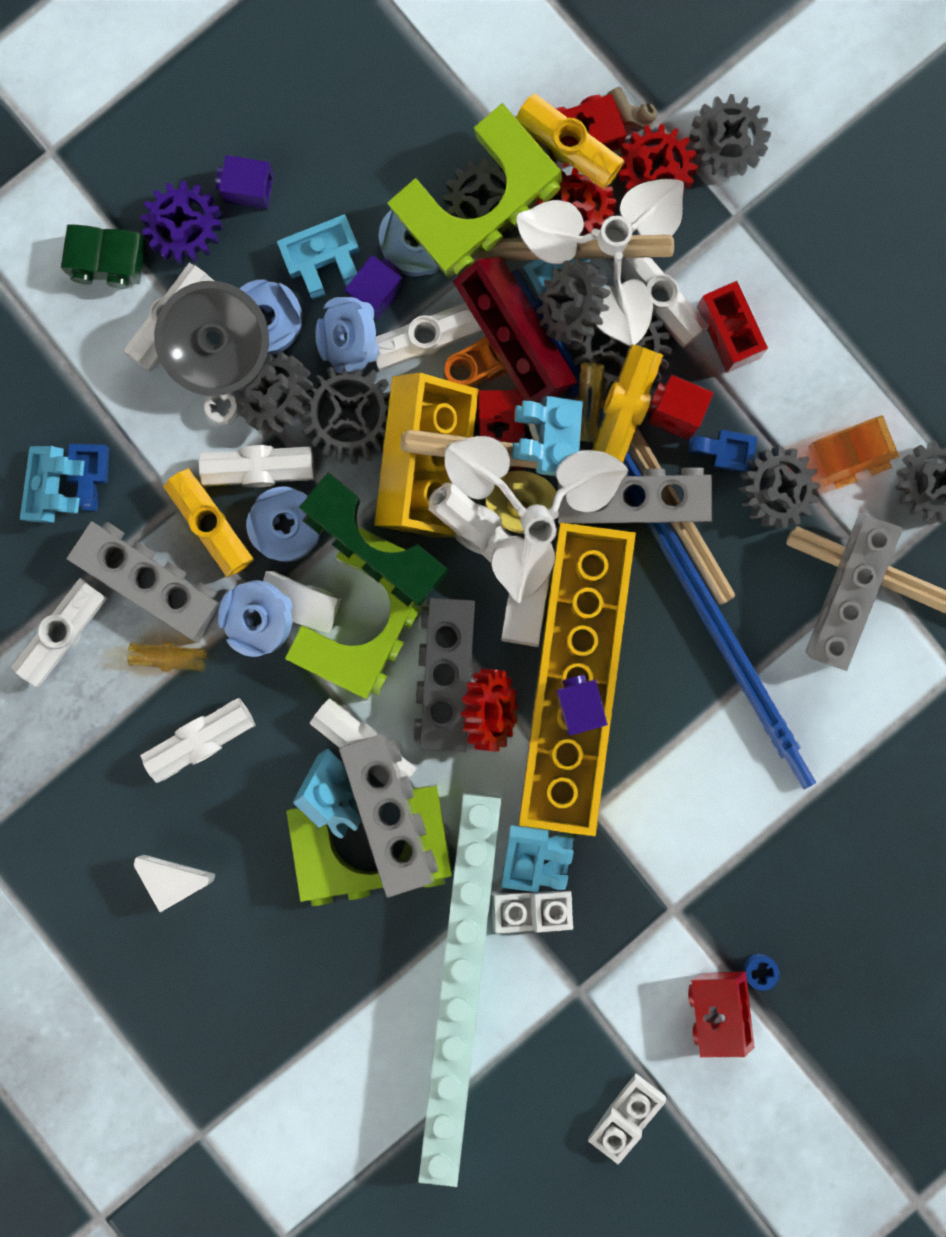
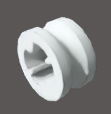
[204,393,240,426]

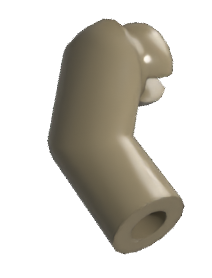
[606,87,657,130]

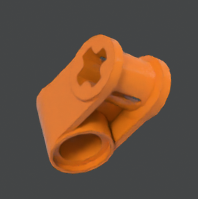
[443,336,508,388]

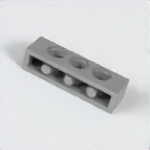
[558,468,712,524]
[805,512,903,671]
[66,521,220,642]
[339,734,438,898]

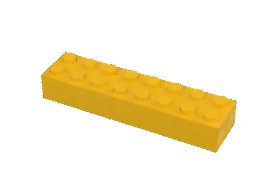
[518,522,636,837]

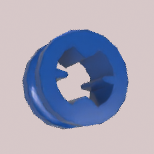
[742,953,780,991]

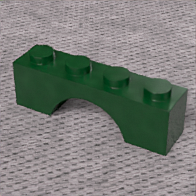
[299,472,448,607]

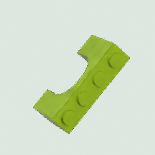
[387,102,562,279]
[285,527,421,700]
[286,784,452,906]

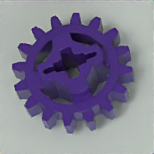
[140,181,223,264]

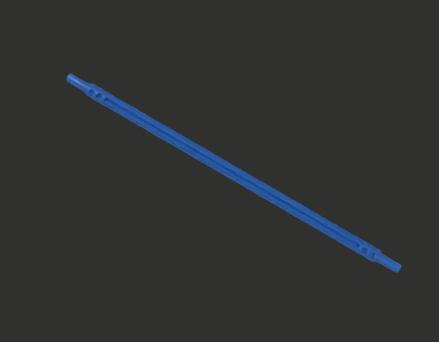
[511,269,816,789]

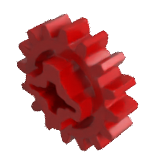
[618,124,698,195]
[535,167,616,236]
[461,669,518,752]

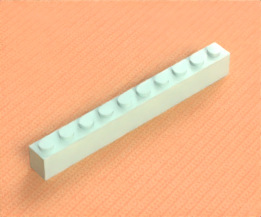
[419,792,501,1187]

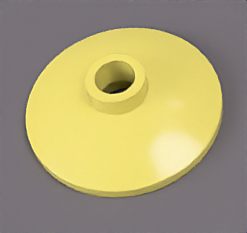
[485,471,557,533]

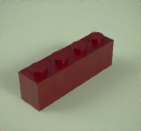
[452,257,578,404]

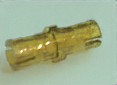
[574,363,605,442]
[127,642,207,672]

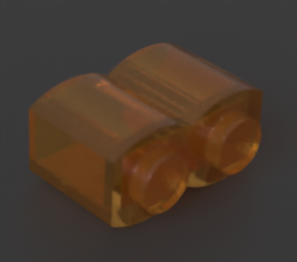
[808,415,900,490]

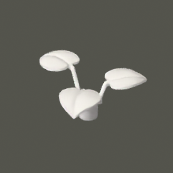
[516,179,684,346]
[444,436,628,603]

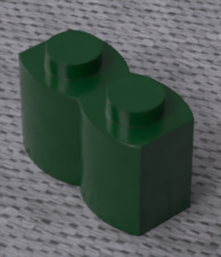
[61,224,146,289]

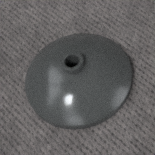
[154,281,269,396]

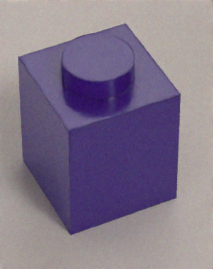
[215,155,274,210]
[345,255,403,321]
[556,675,608,735]

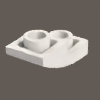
[502,570,552,647]
[263,571,342,633]
[491,891,573,934]
[588,1073,666,1165]

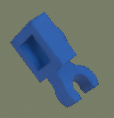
[687,429,758,473]
[67,444,109,511]

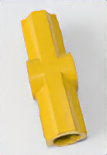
[515,93,624,189]
[592,344,663,463]
[163,468,254,578]

